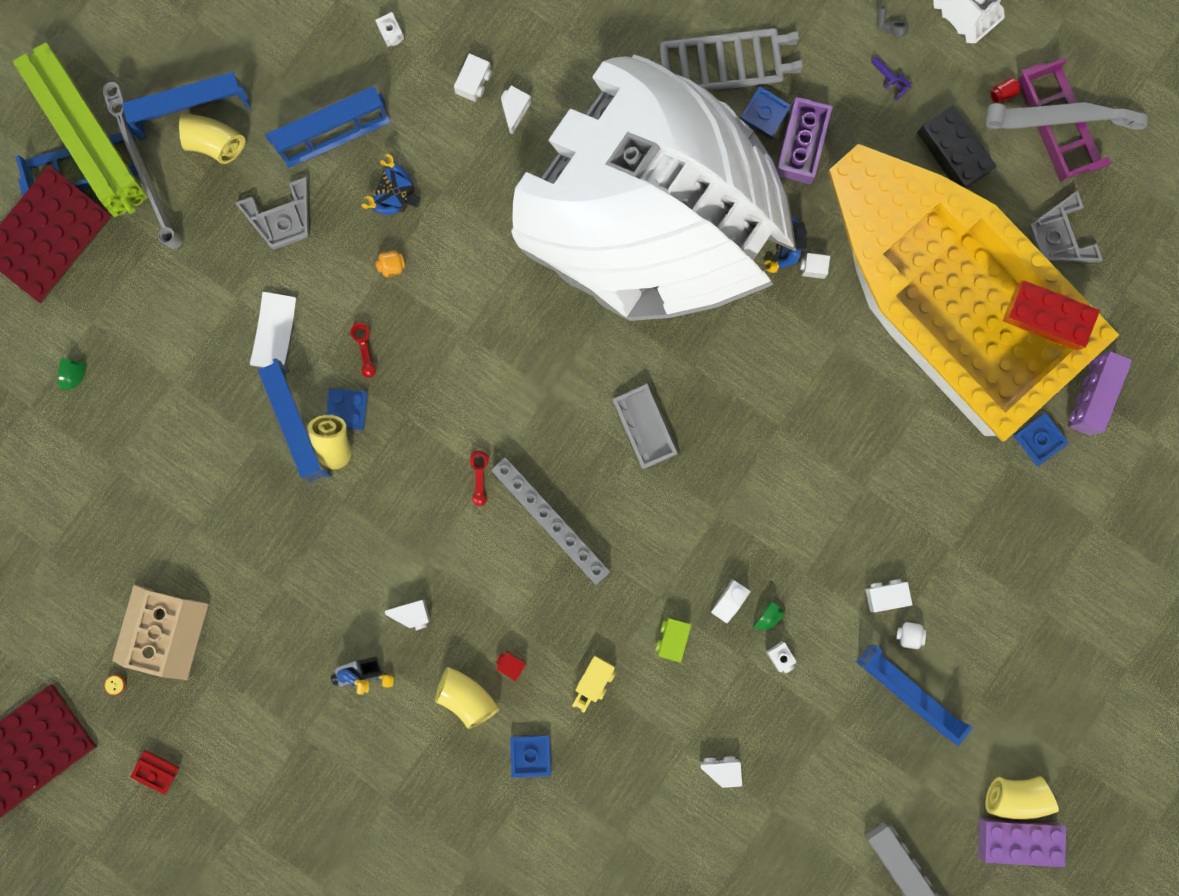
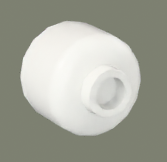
[897,622,926,649]

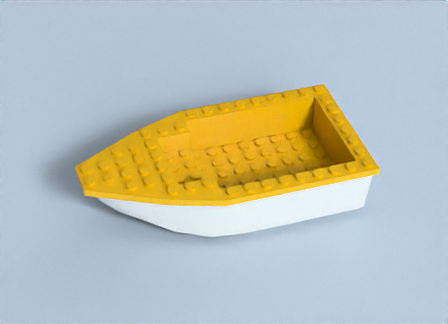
[828,144,1119,442]

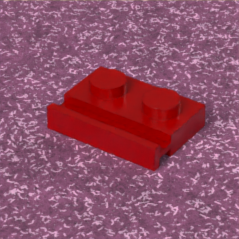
[130,750,180,795]

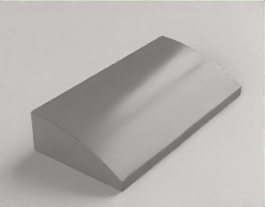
[612,384,680,469]

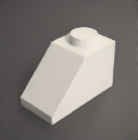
[501,86,531,134]
[711,580,751,623]
[385,600,431,630]

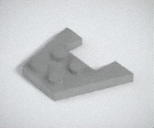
[235,177,309,250]
[1028,190,1103,262]

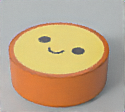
[104,675,126,695]

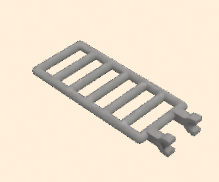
[660,28,803,91]

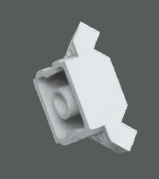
[933,0,1005,43]

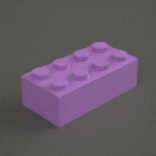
[776,97,833,185]
[1068,351,1132,436]
[978,817,1066,867]

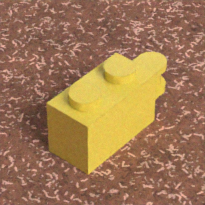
[572,655,616,713]

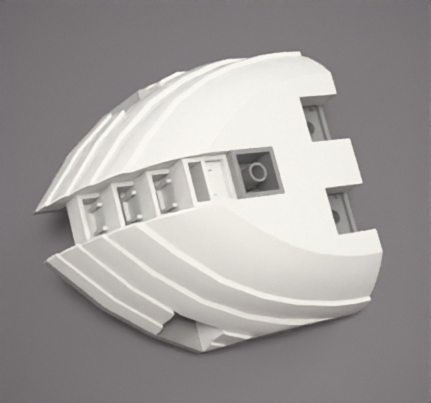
[511,55,796,321]

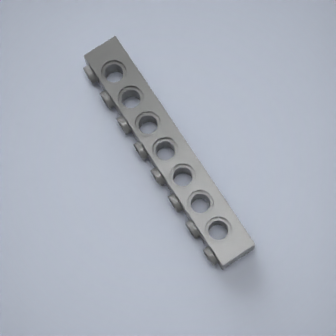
[491,457,610,585]

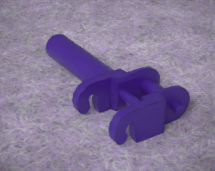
[871,56,913,101]

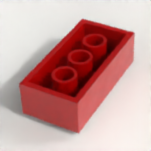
[1002,280,1100,351]

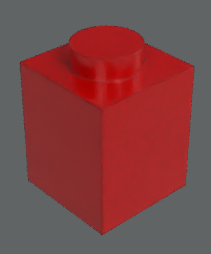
[495,651,527,681]

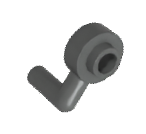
[877,6,909,37]

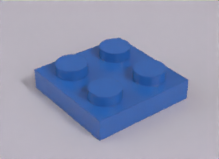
[740,87,792,138]
[326,388,368,430]
[1013,413,1069,466]
[510,735,551,778]

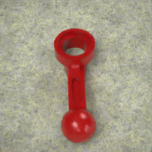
[350,323,376,378]
[470,450,489,506]

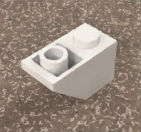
[699,756,742,788]

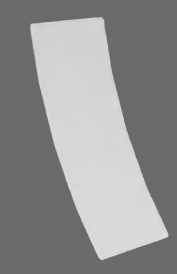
[250,292,296,367]

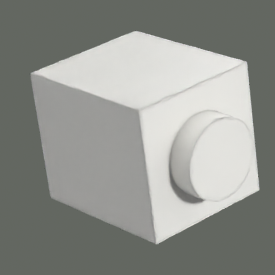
[800,253,830,279]

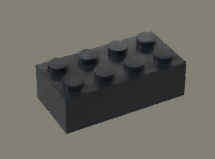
[917,105,997,188]

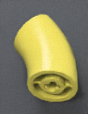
[179,114,245,164]
[308,415,352,469]
[435,667,500,729]
[985,776,1059,819]

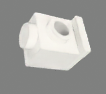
[375,12,404,47]
[766,641,796,673]

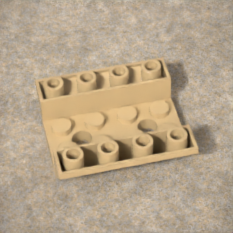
[112,585,209,680]

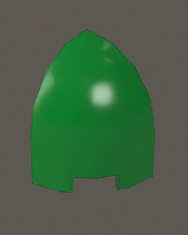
[58,358,87,390]
[753,602,786,630]

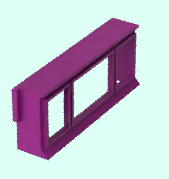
[1018,57,1111,182]

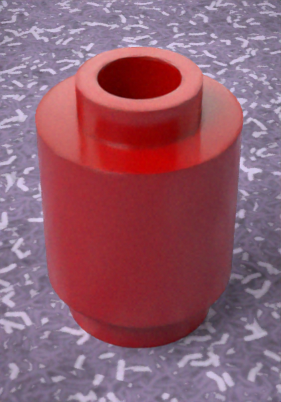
[990,77,1020,104]

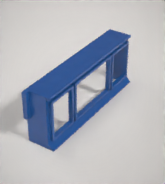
[122,72,251,139]
[265,86,391,168]
[15,124,139,196]
[258,358,332,482]
[856,644,973,746]

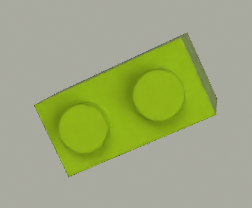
[655,618,691,663]

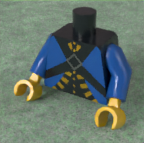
[362,154,421,216]
[764,215,807,273]
[331,656,394,695]

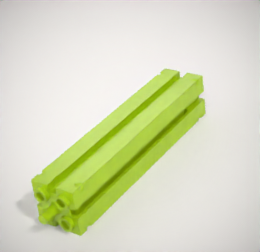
[12,42,148,218]

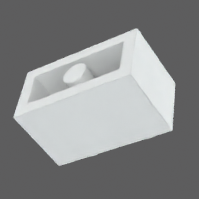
[454,54,492,102]
[865,579,912,612]

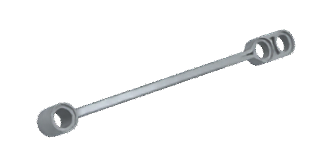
[103,82,182,249]
[986,102,1148,130]

